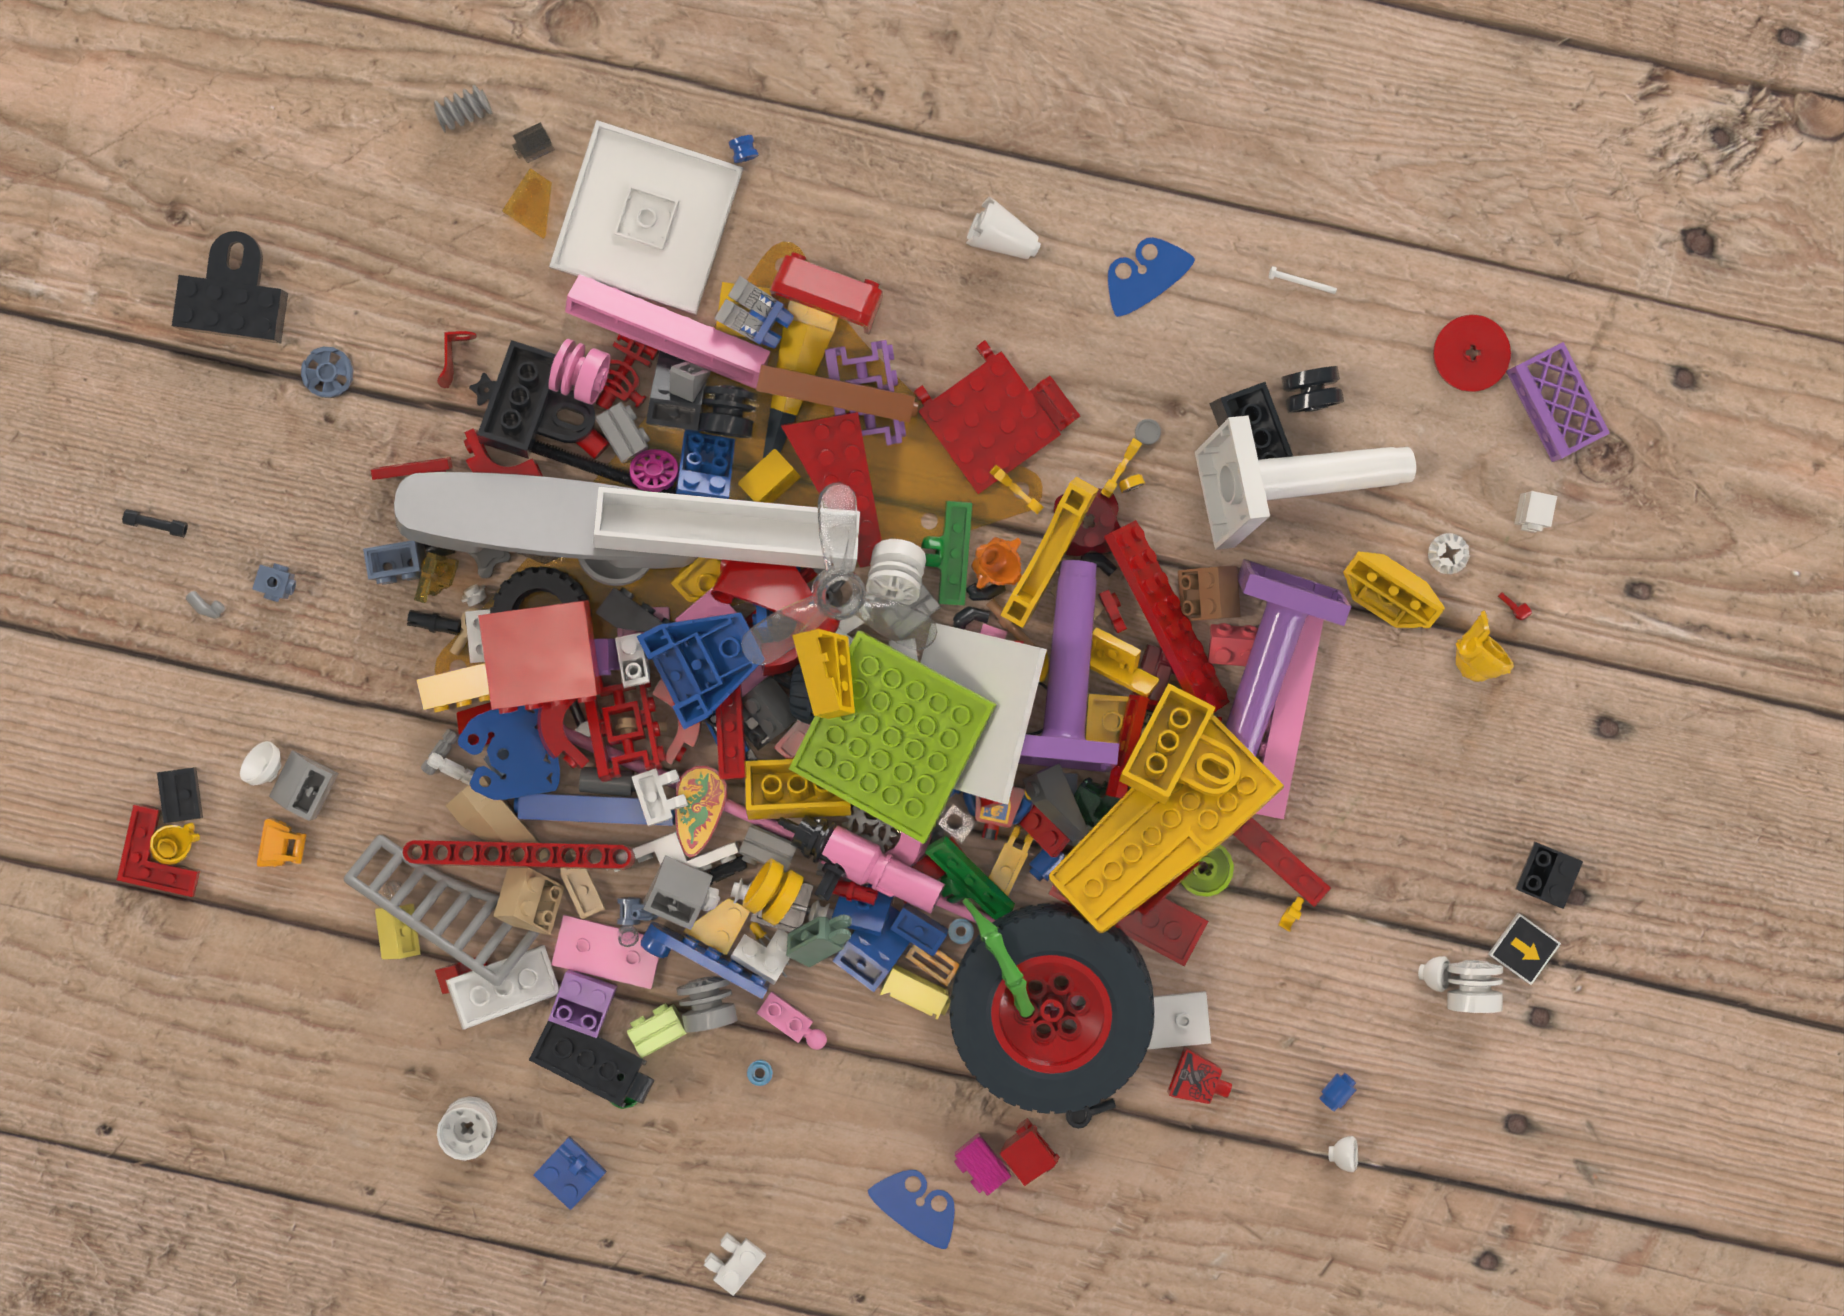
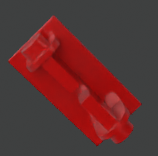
[1030,376,1081,432]

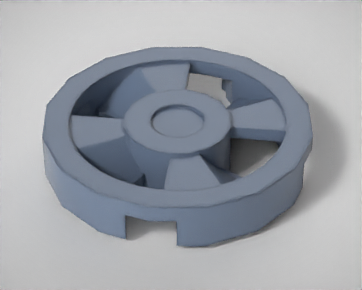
[301,346,354,398]

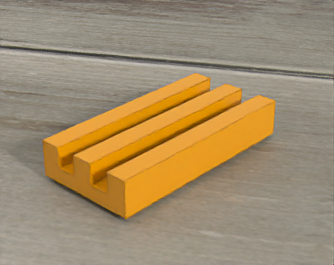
[905,944,959,987]

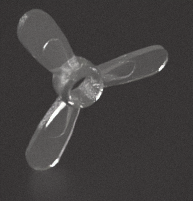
[741,482,937,666]

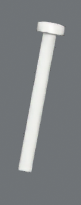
[1269,266,1337,294]

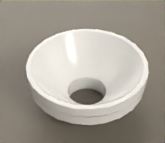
[240,741,281,786]

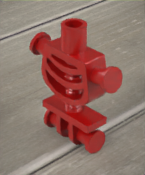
[595,334,660,410]

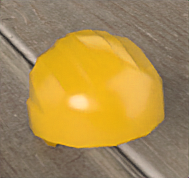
[150,822,200,865]

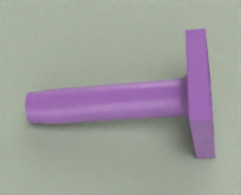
[1226,559,1351,757]
[1018,560,1119,772]

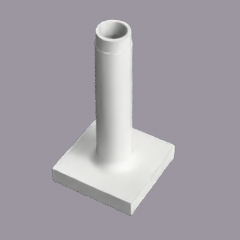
[1195,416,1416,550]

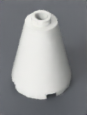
[966,197,1041,259]

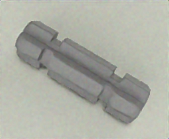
[421,729,459,775]

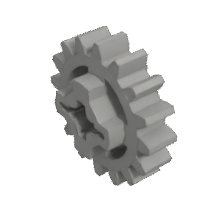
[842,806,897,853]

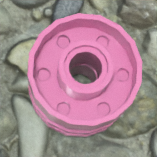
[549,339,610,405]

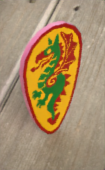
[675,766,727,857]

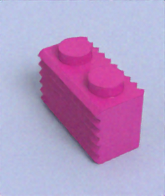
[954,1133,1011,1196]

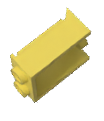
[880,964,950,1020]

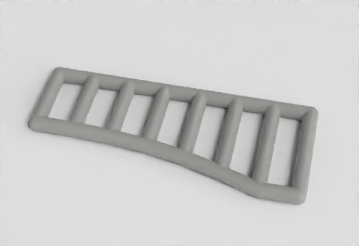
[344,835,540,986]

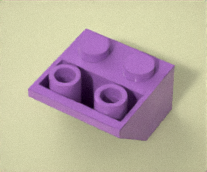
[548,969,618,1038]

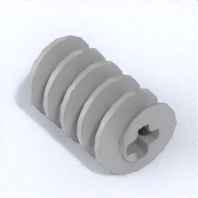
[434,85,493,132]

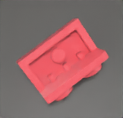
[1208,623,1258,666]

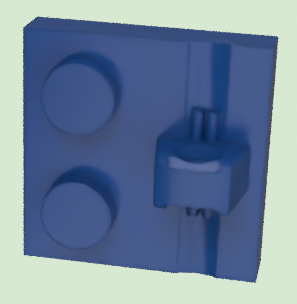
[533,1136,607,1210]

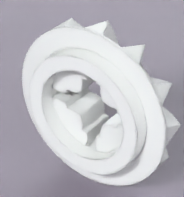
[1428,533,1470,574]

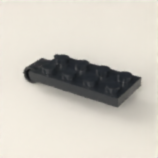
[529,1021,655,1108]

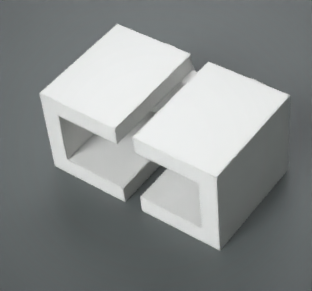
[1514,491,1557,533]

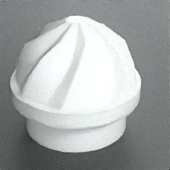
[701,887,720,912]

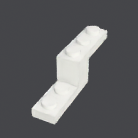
[606,831,740,872]

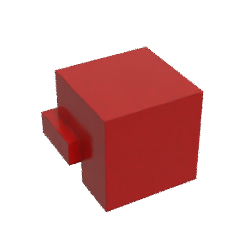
[999,1118,1060,1186]

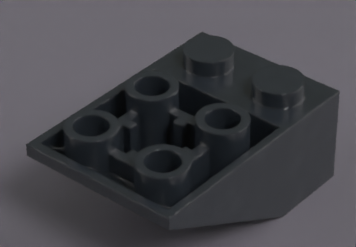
[646,351,708,433]

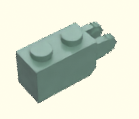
[786,914,852,968]

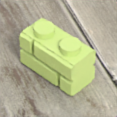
[627,1003,687,1058]

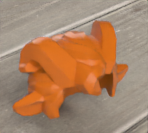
[971,537,1022,589]

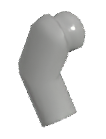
[186,591,225,619]

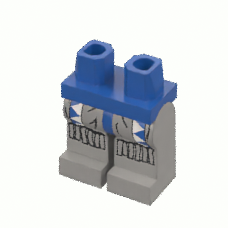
[714,276,794,349]

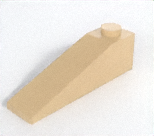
[446,776,550,869]

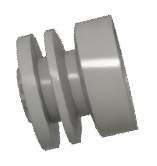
[676,976,738,1033]

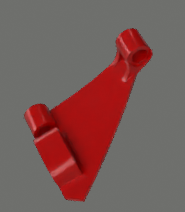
[711,559,841,633]

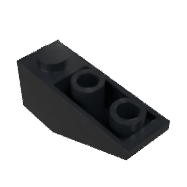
[596,587,673,632]

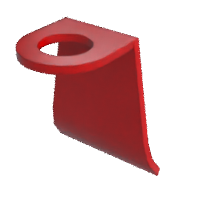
[437,331,477,388]

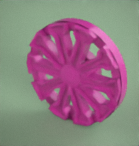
[630,449,678,492]

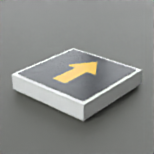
[1488,913,1561,985]

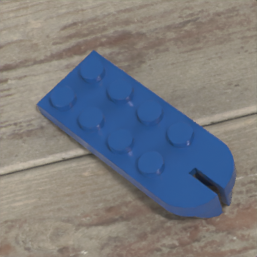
[641,922,770,999]

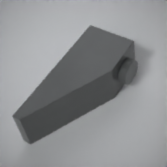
[1022,764,1089,841]

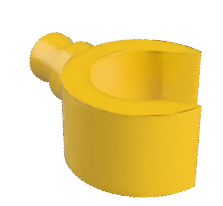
[1278,896,1304,932]

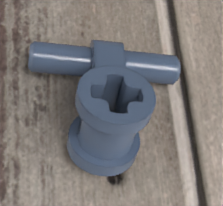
[617,897,659,925]

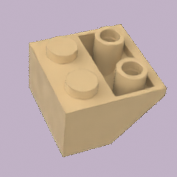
[493,867,565,935]

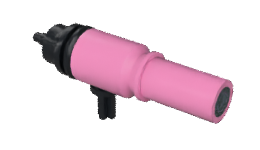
[778,815,945,914]

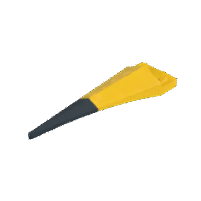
[763,300,839,458]

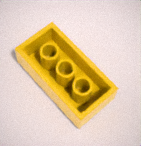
[745,759,851,820]

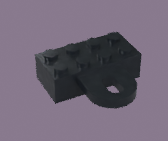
[172,231,288,344]
[477,340,596,459]

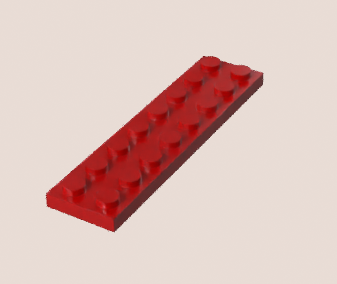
[1104,520,1230,713]

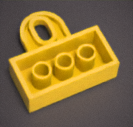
[1119,683,1241,805]

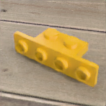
[1090,627,1159,697]

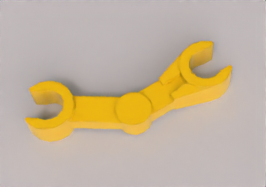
[1100,438,1142,498]
[989,465,1044,515]

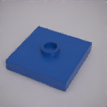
[831,884,894,937]

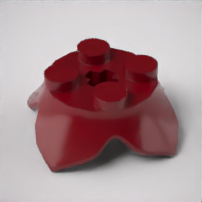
[1053,488,1121,556]

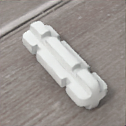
[427,752,474,785]

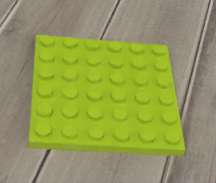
[789,631,997,844]

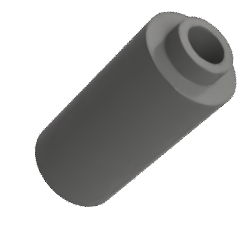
[579,767,636,797]

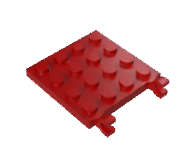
[913,340,1061,495]

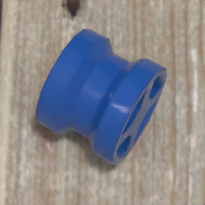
[728,135,759,163]

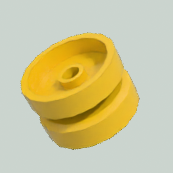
[742,858,804,926]

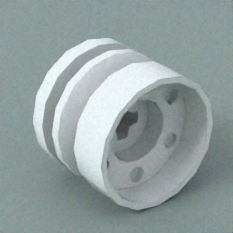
[866,539,926,606]
[1447,960,1503,1013]
[437,1096,497,1161]

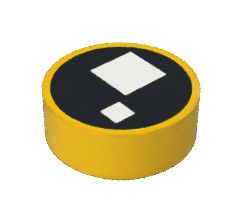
[1118,474,1145,493]

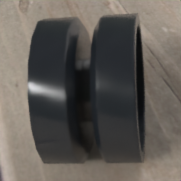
[1281,366,1344,413]

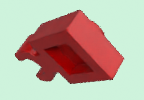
[1098,589,1127,633]

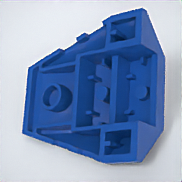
[636,612,765,729]

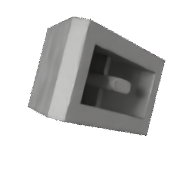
[670,361,711,402]

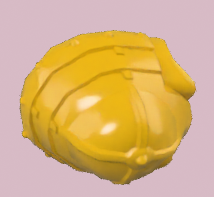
[1456,610,1514,682]

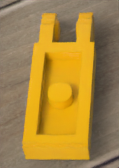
[988,825,1033,896]

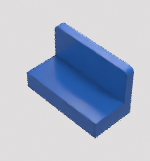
[890,903,948,956]

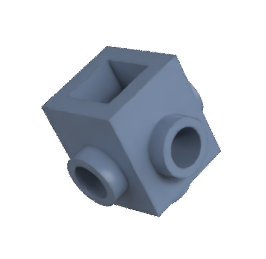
[252,563,296,602]

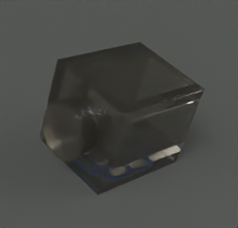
[512,122,555,163]

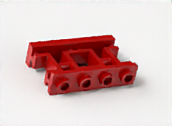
[584,675,666,782]

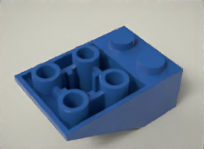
[676,431,735,499]
[833,905,910,992]

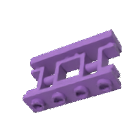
[825,340,906,445]

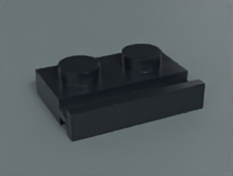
[157,767,203,823]

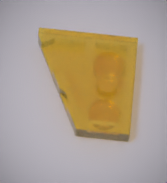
[502,168,552,240]
[414,552,459,603]

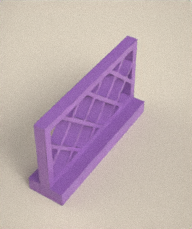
[1506,342,1610,462]

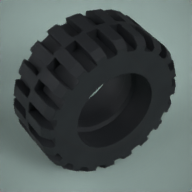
[490,566,592,617]

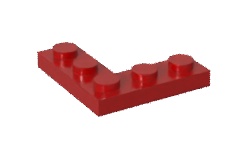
[116,804,200,897]

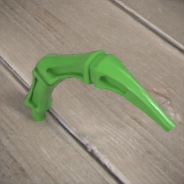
[963,898,1035,1017]

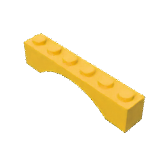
[1000,476,1099,628]

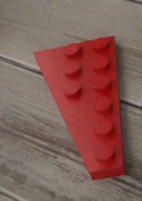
[781,411,882,568]

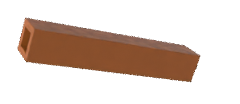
[756,364,919,423]

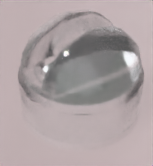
[383,880,403,900]
[617,925,639,947]

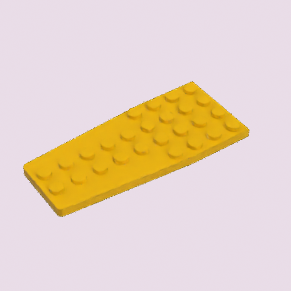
[1049,714,1284,933]

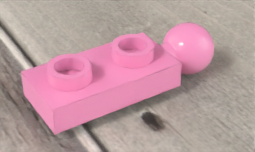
[757,991,827,1050]

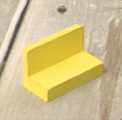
[375,904,421,959]

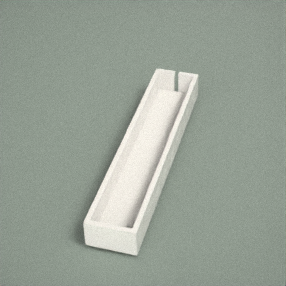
[594,487,860,572]

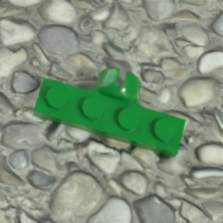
[921,501,972,606]
[925,835,1015,920]

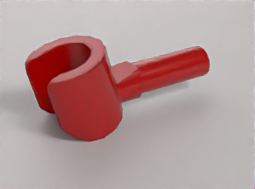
[1498,592,1532,620]

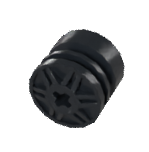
[698,385,758,439]

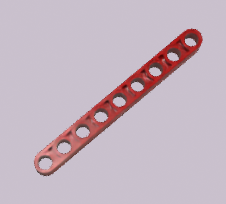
[403,840,636,870]

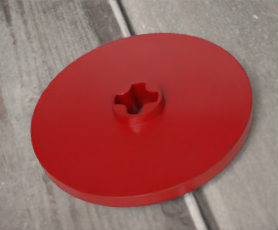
[1433,315,1511,392]

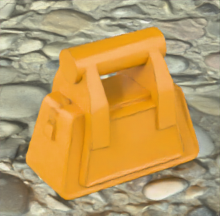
[257,817,307,867]

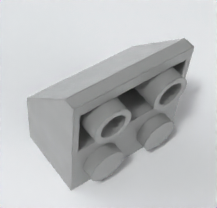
[269,750,339,821]
[643,855,713,930]

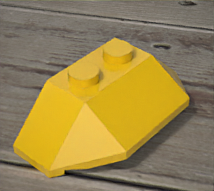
[1343,551,1445,628]

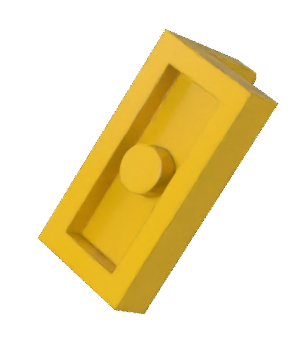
[738,449,801,503]

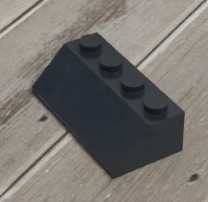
[1209,382,1293,460]

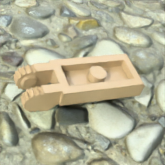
[560,849,606,919]

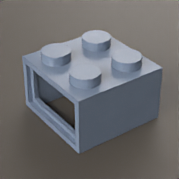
[363,541,429,585]

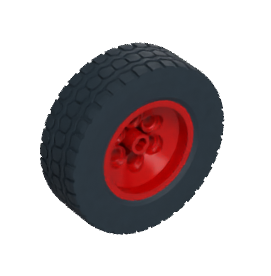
[949,903,1155,1114]

